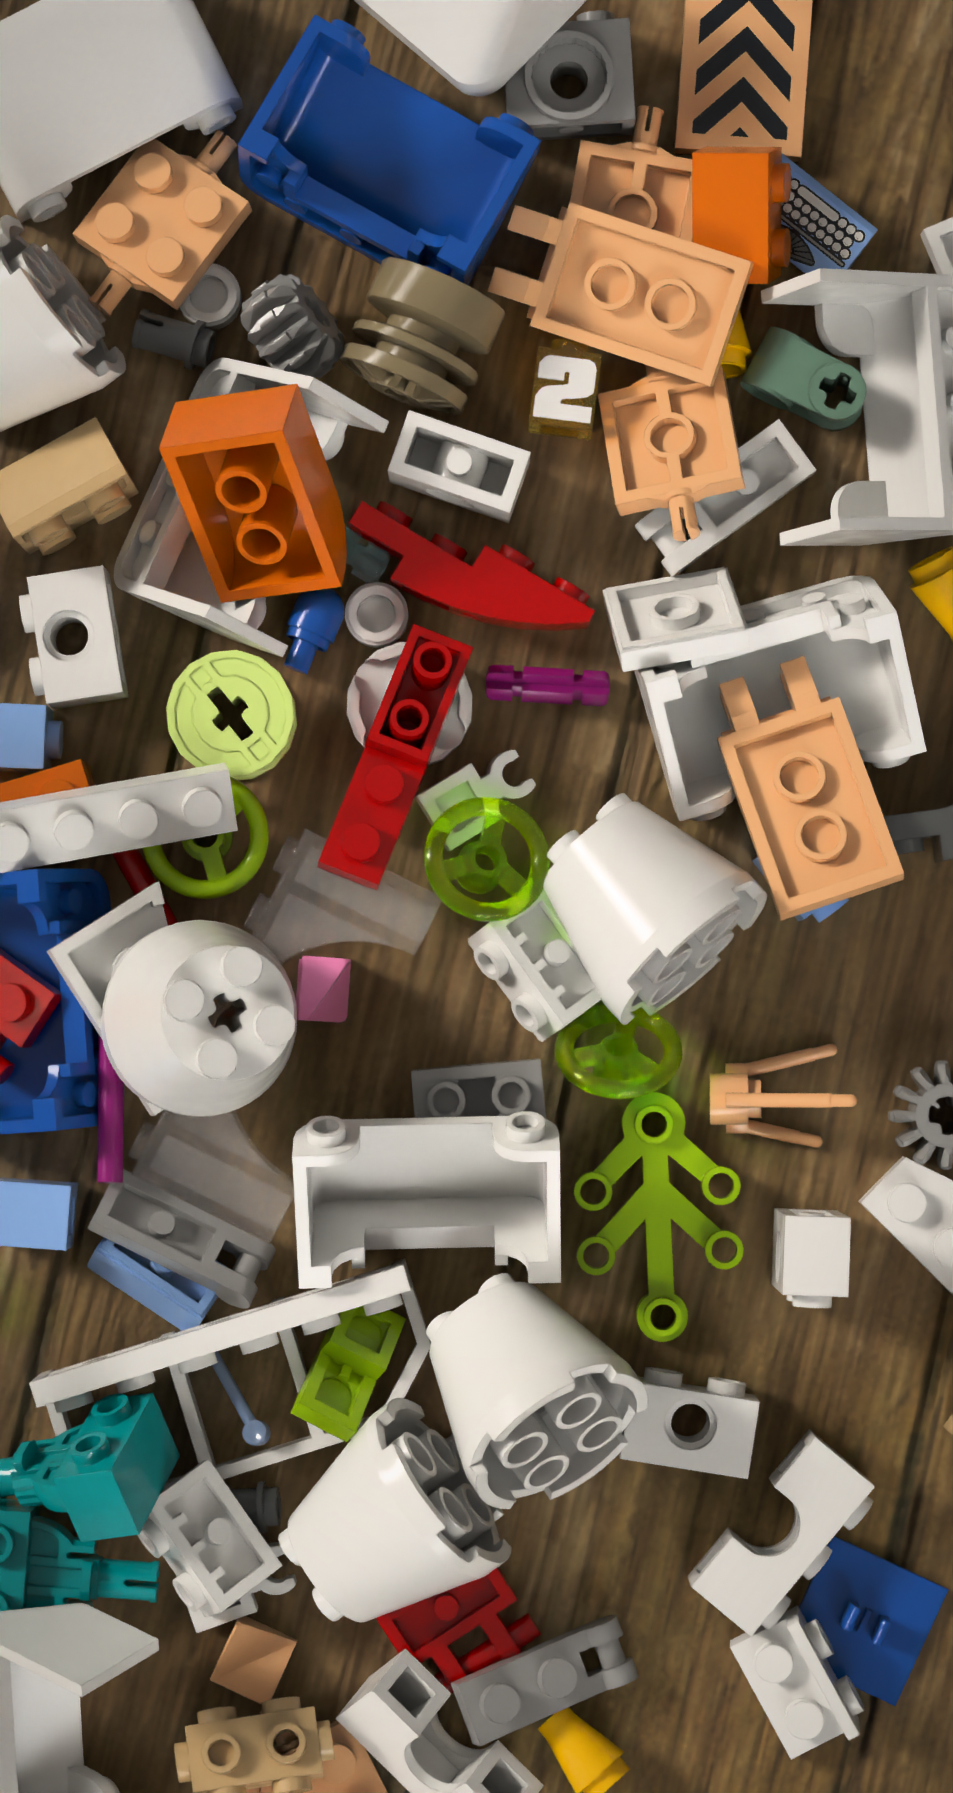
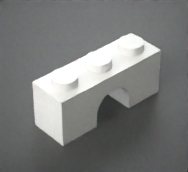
[687,1429,875,1636]
[335,1648,544,1793]

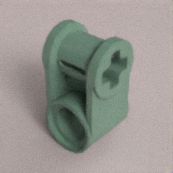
[739,326,867,431]

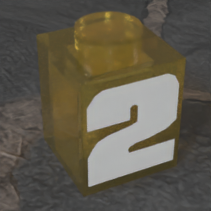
[528,339,602,440]

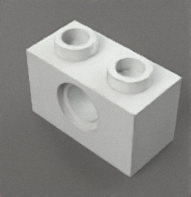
[388,410,531,523]
[19,565,129,709]
[771,1208,851,1308]
[618,1367,760,1479]

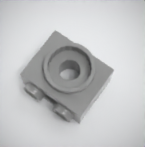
[504,10,636,140]
[411,1058,546,1119]

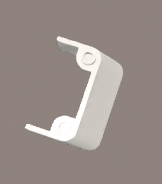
[354,0,587,97]
[761,268,953,546]
[114,357,389,657]
[0,1603,159,1793]

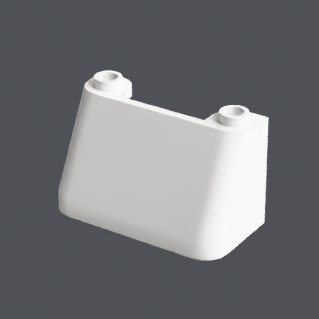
[0,0,244,223]
[634,575,927,821]
[292,1111,561,1289]

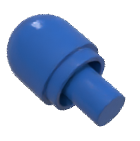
[284,588,345,675]

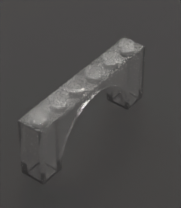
[128,828,444,1244]

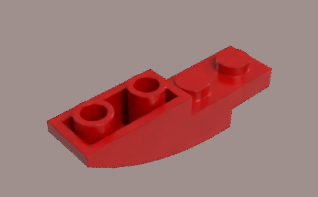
[349,501,595,631]
[317,624,473,891]

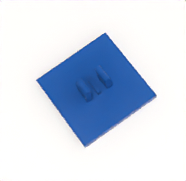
[799,1536,949,1706]

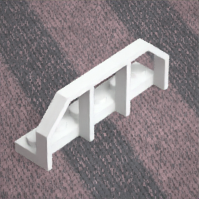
[29,1258,431,1491]

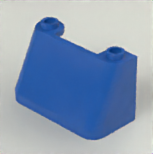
[238,15,541,286]
[0,869,111,1134]

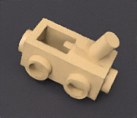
[174,1697,335,1793]

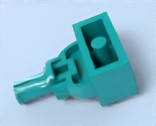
[0,1393,180,1542]
[0,1499,160,1611]

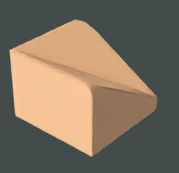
[209,1616,298,1704]

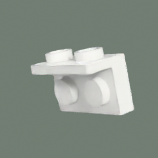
[468,884,601,1042]
[138,1459,283,1617]
[730,1606,865,1760]

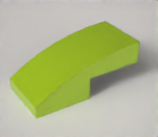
[291,1306,406,1442]

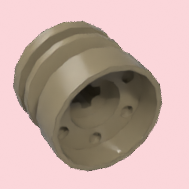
[339,257,506,416]

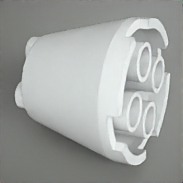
[0,215,126,432]
[543,793,767,1025]
[100,920,297,1116]
[426,1273,648,1509]
[278,1398,512,1623]

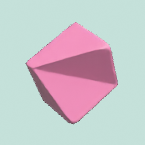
[296,956,351,1022]

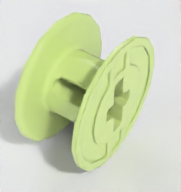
[166,650,297,781]

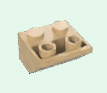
[0,417,139,556]

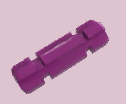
[485,665,610,706]

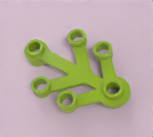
[573,1092,744,1342]

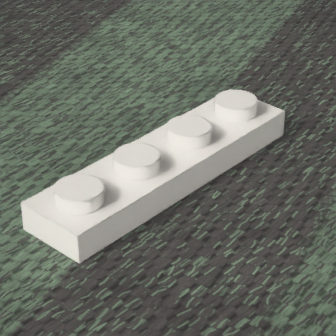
[0,763,238,873]

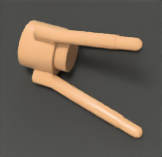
[710,1044,857,1148]

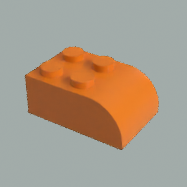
[159,384,347,603]

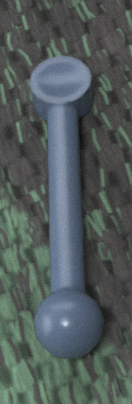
[212,1351,271,1446]

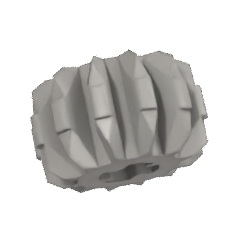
[240,274,345,379]
[888,1060,953,1170]

